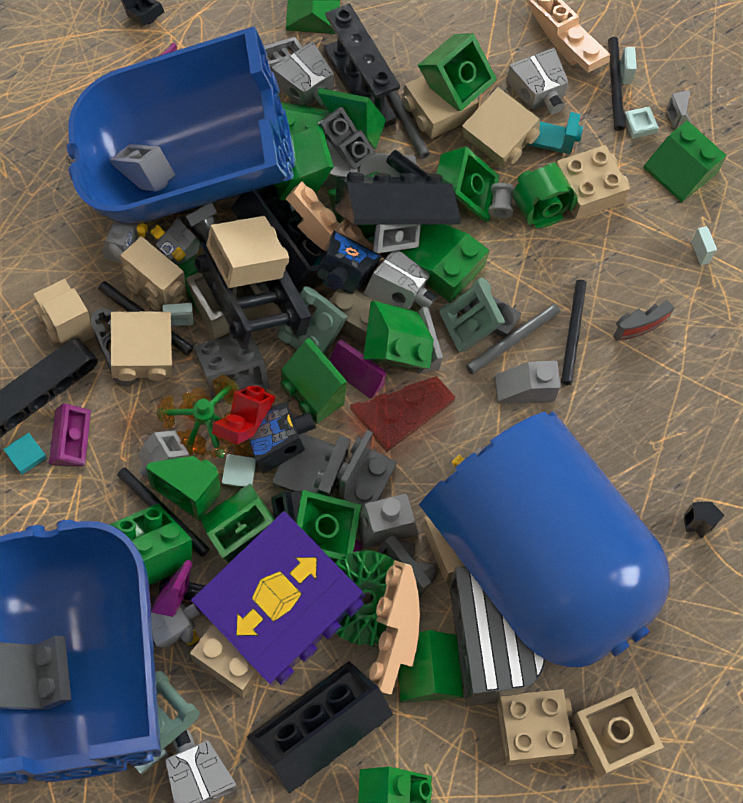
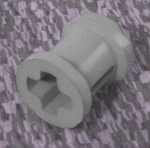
[488,183,515,218]

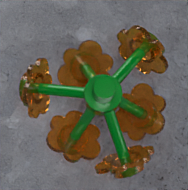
[157,374,239,459]

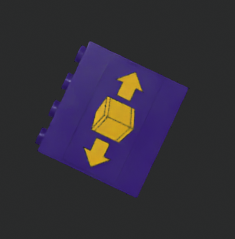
[191,511,365,686]

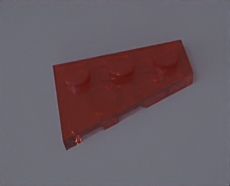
[350,376,456,452]

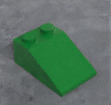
[386,224,490,303]

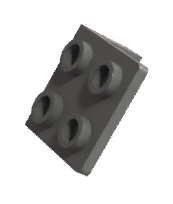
[194,335,270,404]
[336,430,397,511]
[273,434,351,497]
[0,636,71,710]

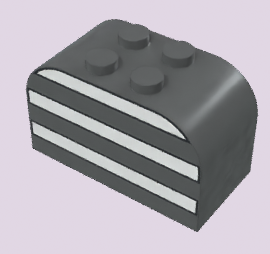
[449,566,546,706]

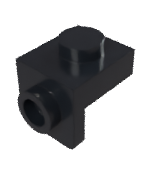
[121,0,165,26]

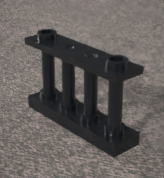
[324,3,400,128]
[195,242,312,350]

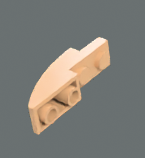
[527,0,610,73]
[286,182,384,273]
[369,560,420,694]

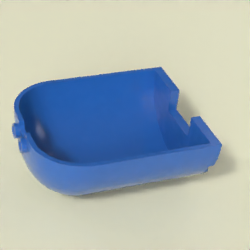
[66,26,295,224]
[419,411,670,667]
[0,520,161,785]

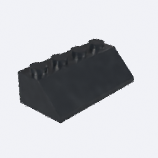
[334,172,461,224]
[231,185,324,293]
[247,661,394,794]

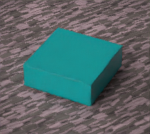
[3,432,47,475]

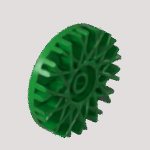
[335,550,395,646]

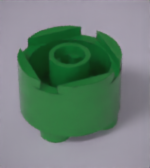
[513,162,578,228]

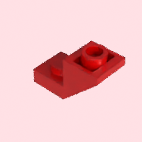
[211,385,275,445]

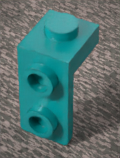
[527,112,584,155]

